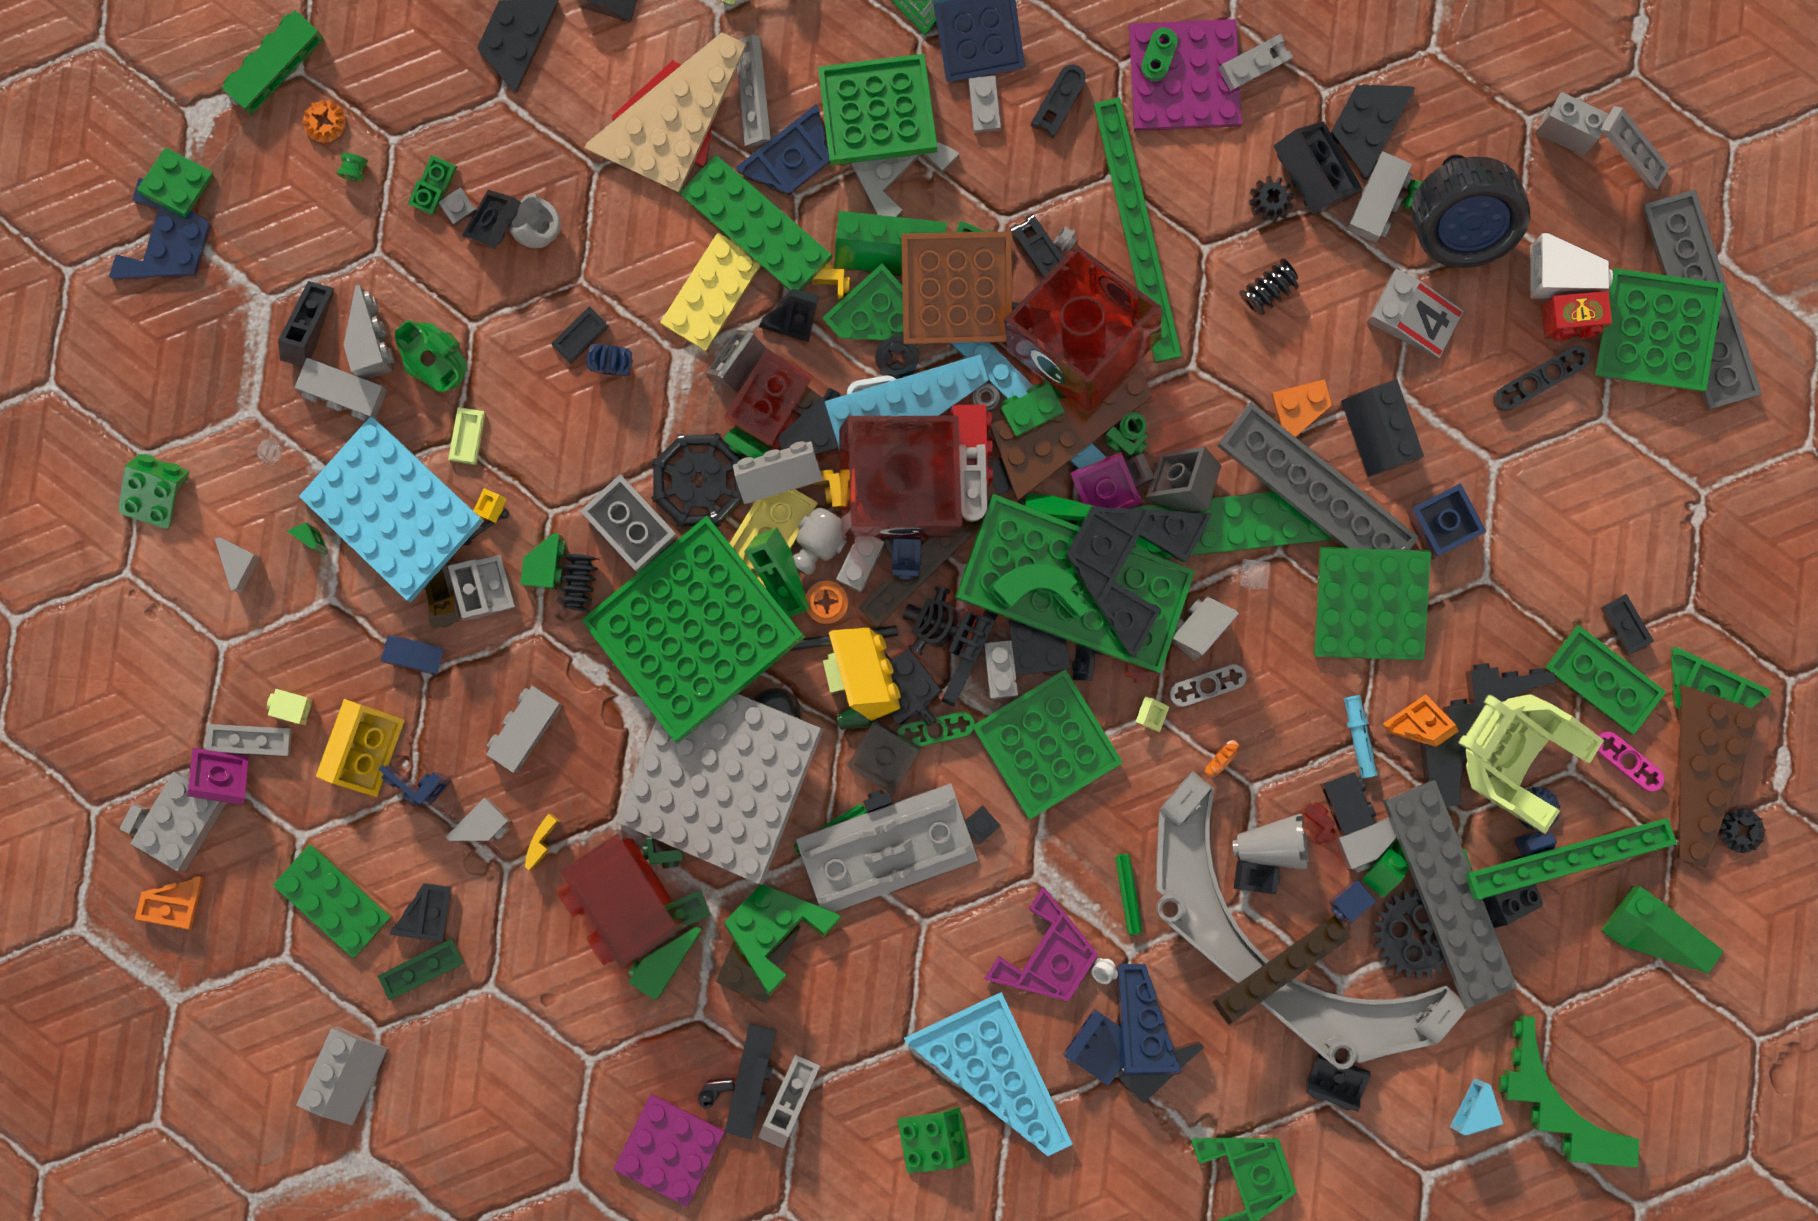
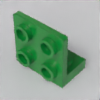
[897,1107,971,1173]

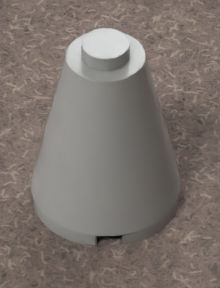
[1233,814,1309,869]

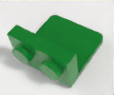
[118,454,189,529]

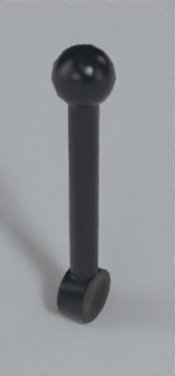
[463,508,509,546]

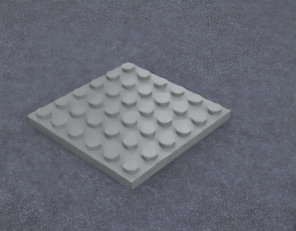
[616,694,824,884]

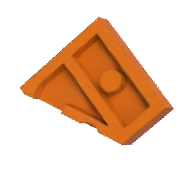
[1383,694,1459,747]
[135,876,204,930]

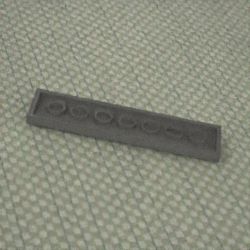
[1641,189,1762,411]
[1217,402,1419,550]
[1383,780,1517,1008]

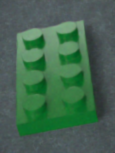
[1544,625,1666,735]
[273,844,392,958]

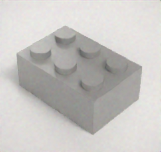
[580,474,679,573]
[130,772,226,871]

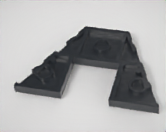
[1064,506,1212,658]

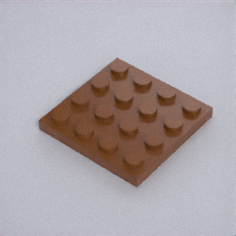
[901,231,1012,344]

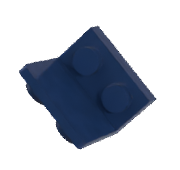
[379,765,451,806]
[1063,1009,1123,1085]

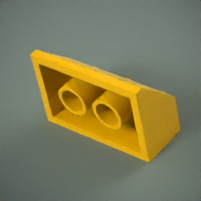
[829,628,901,721]
[316,699,405,797]

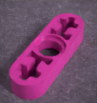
[1597,732,1664,792]

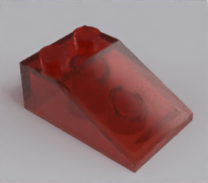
[724,348,813,450]

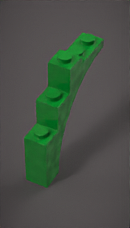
[1498,1015,1639,1168]

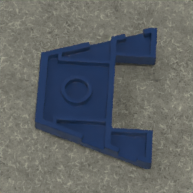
[109,178,211,280]

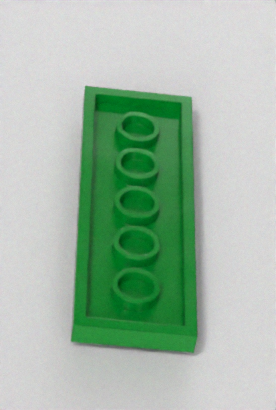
[679,154,833,291]

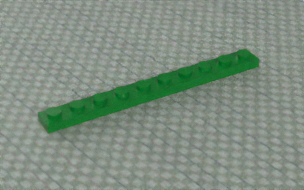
[1093,97,1182,364]

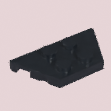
[477,0,559,94]
[1331,85,1415,180]

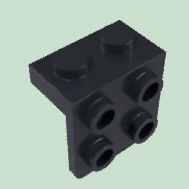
[1483,856,1543,928]

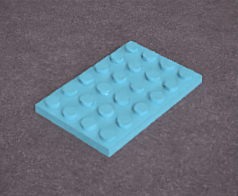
[299,417,484,602]

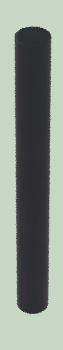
[790,625,898,651]

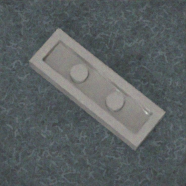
[206,724,292,756]

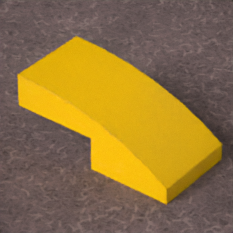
[525,814,560,870]

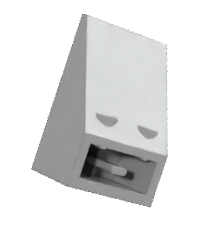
[343,284,395,380]

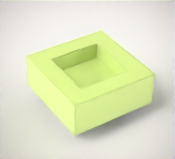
[1136,697,1169,732]

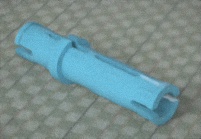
[1343,695,1378,778]

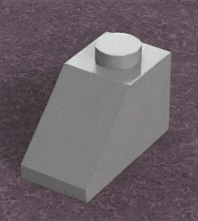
[446,798,511,841]

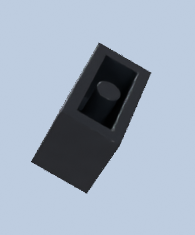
[1320,772,1376,835]

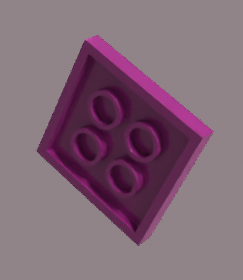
[613,1093,725,1207]

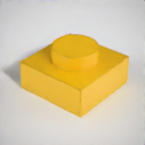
[473,488,507,523]

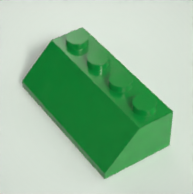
[834,211,947,275]

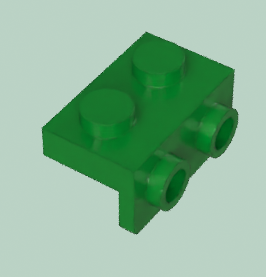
[999,383,1065,438]

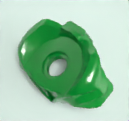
[395,320,467,392]

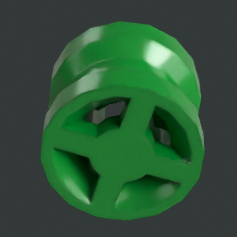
[337,153,368,182]

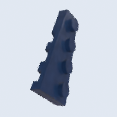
[1117,964,1181,1075]

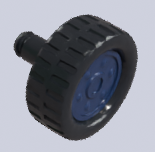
[1411,154,1530,268]

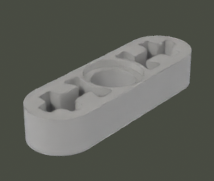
[1169,665,1246,707]

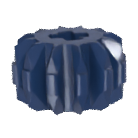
[586,344,633,376]

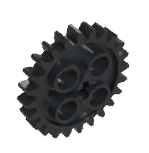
[1371,889,1448,980]

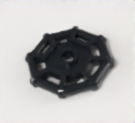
[651,432,744,528]

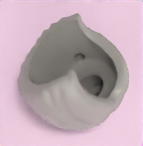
[508,194,561,248]

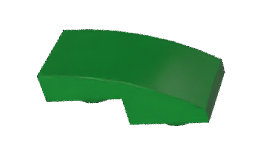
[408,155,458,215]

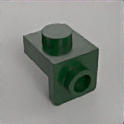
[642,837,685,869]

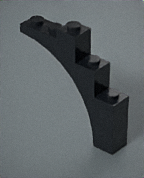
[1420,663,1556,806]

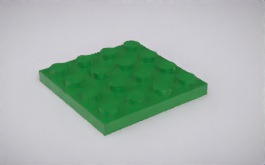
[818,54,938,166]
[1595,268,1725,392]
[1313,547,1431,660]
[972,669,1123,820]

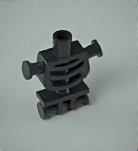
[903,586,991,662]

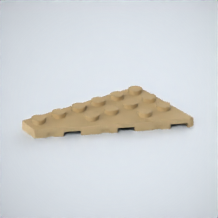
[585,32,747,193]

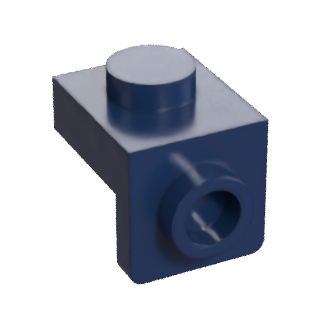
[892,536,921,579]

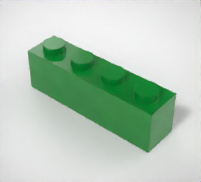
[221,10,324,116]

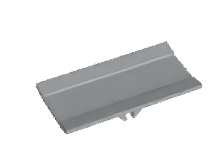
[796,783,978,912]

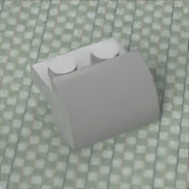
[448,555,515,620]

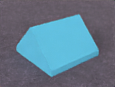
[1450,1078,1503,1136]

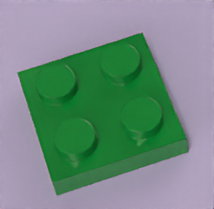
[137,147,214,219]

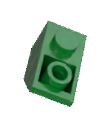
[520,533,566,590]
[1362,837,1409,898]

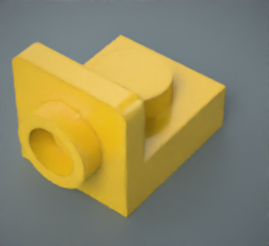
[813,470,845,510]

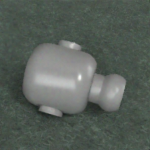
[793,508,849,576]

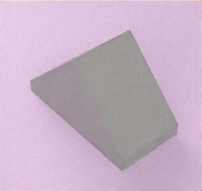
[215,537,261,593]

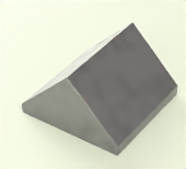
[706,330,768,393]

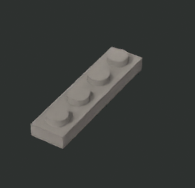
[737,34,771,147]
[1601,106,1670,189]

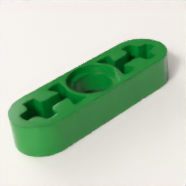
[896,712,974,749]

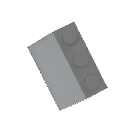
[296,1026,388,1125]

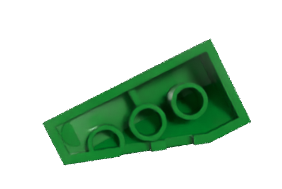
[1601,886,1724,973]

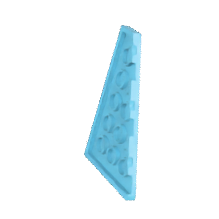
[904,992,1073,1156]

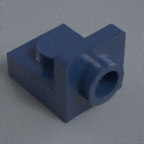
[1515,831,1557,858]

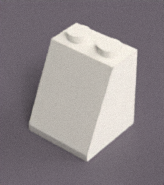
[1530,233,1613,299]

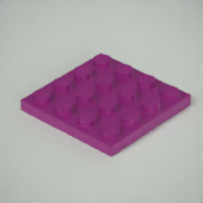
[1128,19,1242,131]

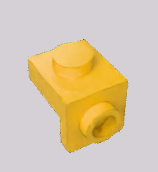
[812,265,850,301]

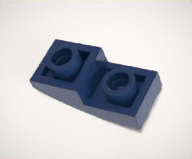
[380,635,444,676]

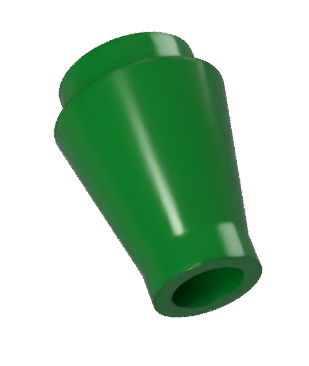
[1117,412,1147,440]

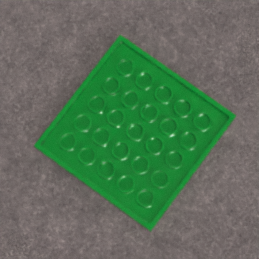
[581,516,805,744]

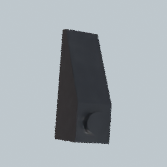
[278,281,334,367]
[1119,1041,1204,1104]

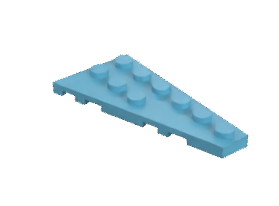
[824,354,988,479]

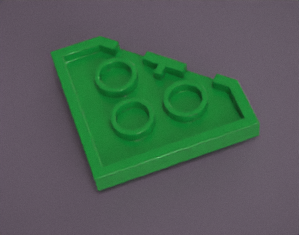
[822,264,903,341]

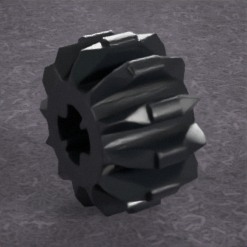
[1248,176,1295,223]

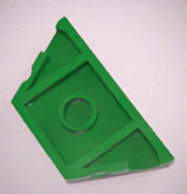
[1670,646,1772,709]

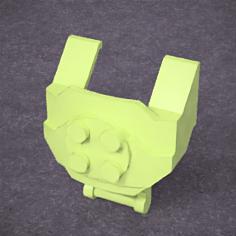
[1459,695,1604,834]

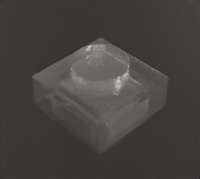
[1239,559,1270,590]

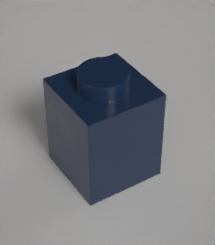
[1329,880,1376,923]

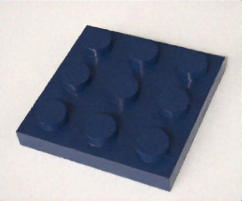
[933,0,1025,82]

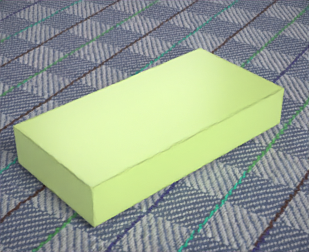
[448,407,486,465]

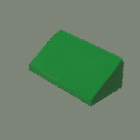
[287,523,329,555]

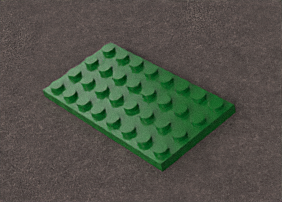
[955,494,1195,674]

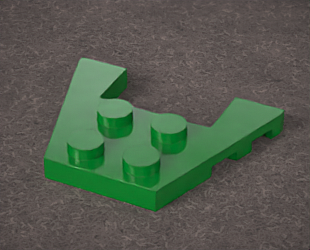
[724,884,841,996]
[1190,1138,1297,1221]

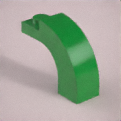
[987,564,1089,619]

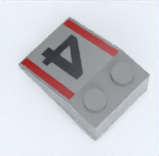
[1367,269,1464,359]

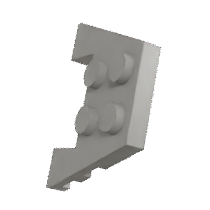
[850,141,959,217]

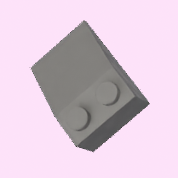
[1172,597,1239,661]

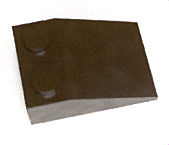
[716,925,801,1004]

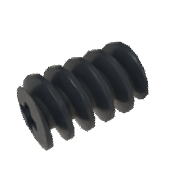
[1239,258,1299,315]
[556,554,600,613]

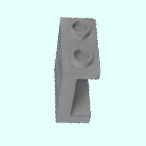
[1535,92,1609,156]

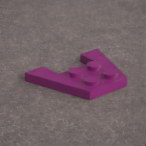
[984,886,1098,1001]

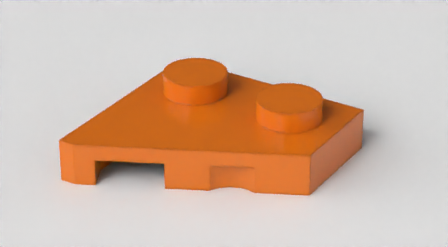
[1271,379,1332,437]

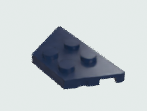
[735,104,830,196]

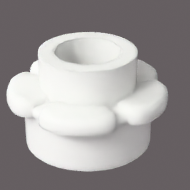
[1091,958,1118,984]

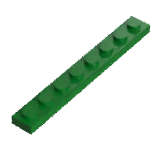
[1465,818,1677,901]

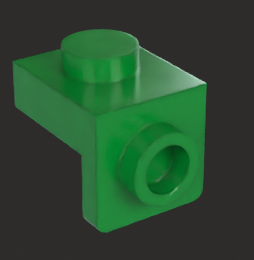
[1104,426,1148,459]

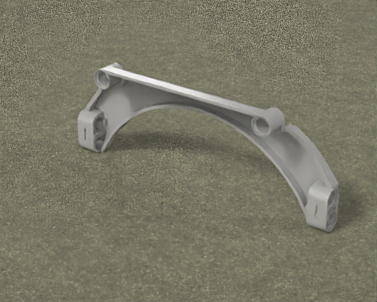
[1156,771,1467,1069]

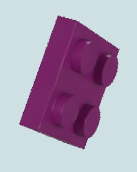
[1071,452,1142,509]
[187,748,249,805]

